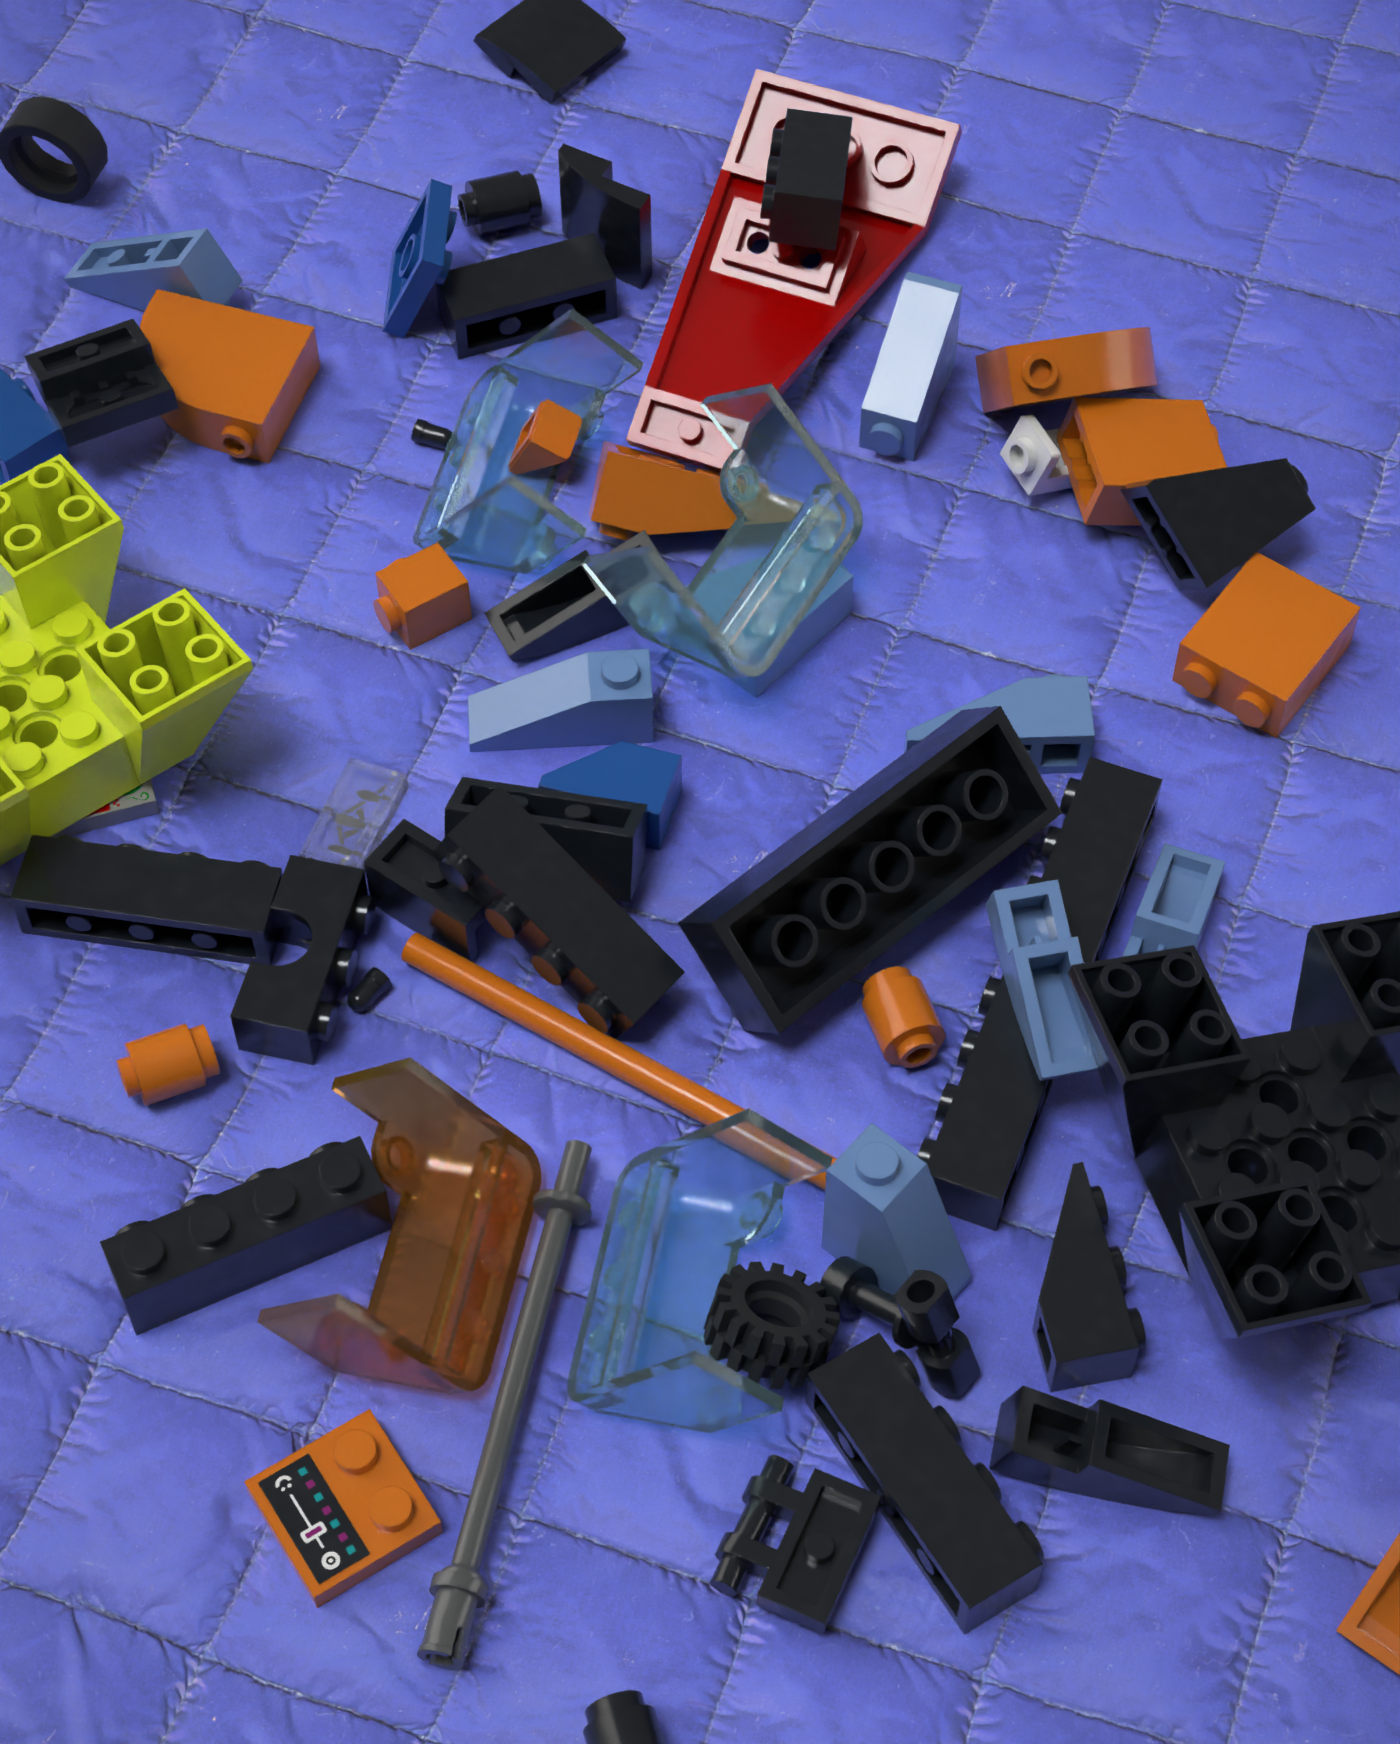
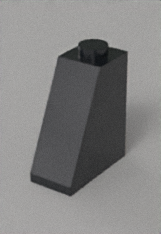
[1121,458,1316,590]

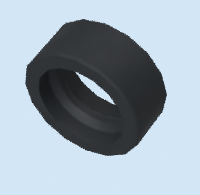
[0,97,108,203]

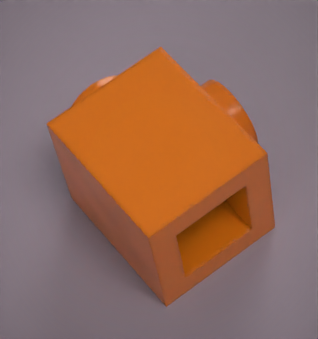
[373,542,472,650]

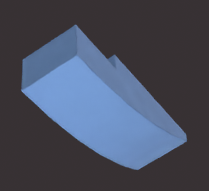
[1122,843,1226,957]
[985,879,1098,1081]

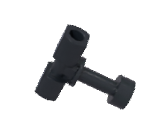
[820,1256,981,1397]

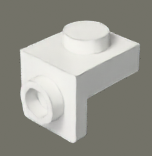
[1000,414,1072,496]

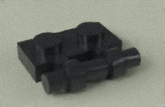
[710,1455,882,1634]

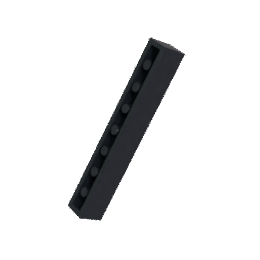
[917,757,1163,1231]

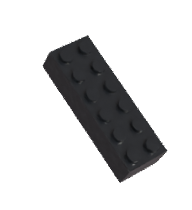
[678,706,1062,1034]

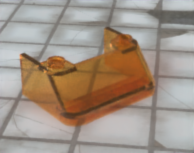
[257,1057,542,1394]

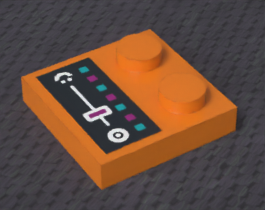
[244,1409,443,1608]

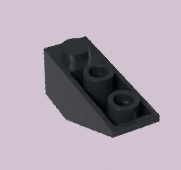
[1032,1162,1146,1392]

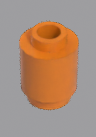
[862,966,946,1068]
[116,1023,220,1106]

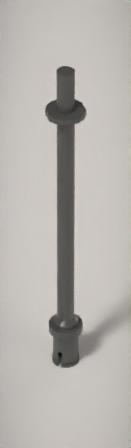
[417,1140,592,1669]

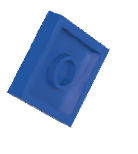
[383,179,457,339]

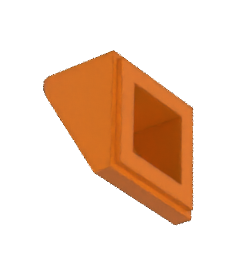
[508,398,582,475]

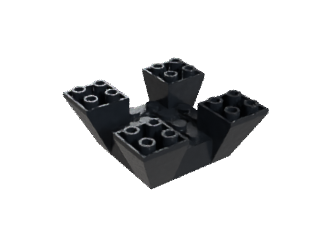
[1068,911,1400,1338]

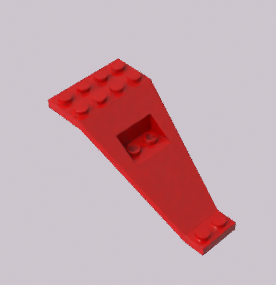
[626,69,962,478]

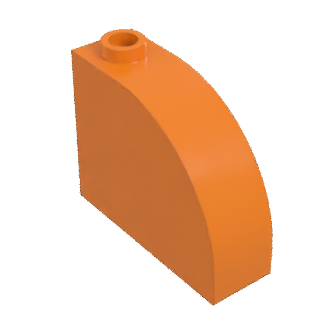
[139,289,320,464]
[975,327,1158,413]

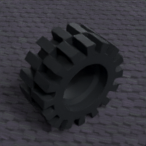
[703,1261,840,1389]

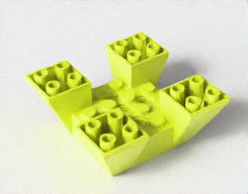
[0,454,253,866]

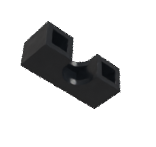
[230,855,376,1065]

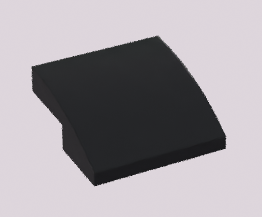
[473,0,626,104]
[558,143,652,290]
[24,319,179,448]

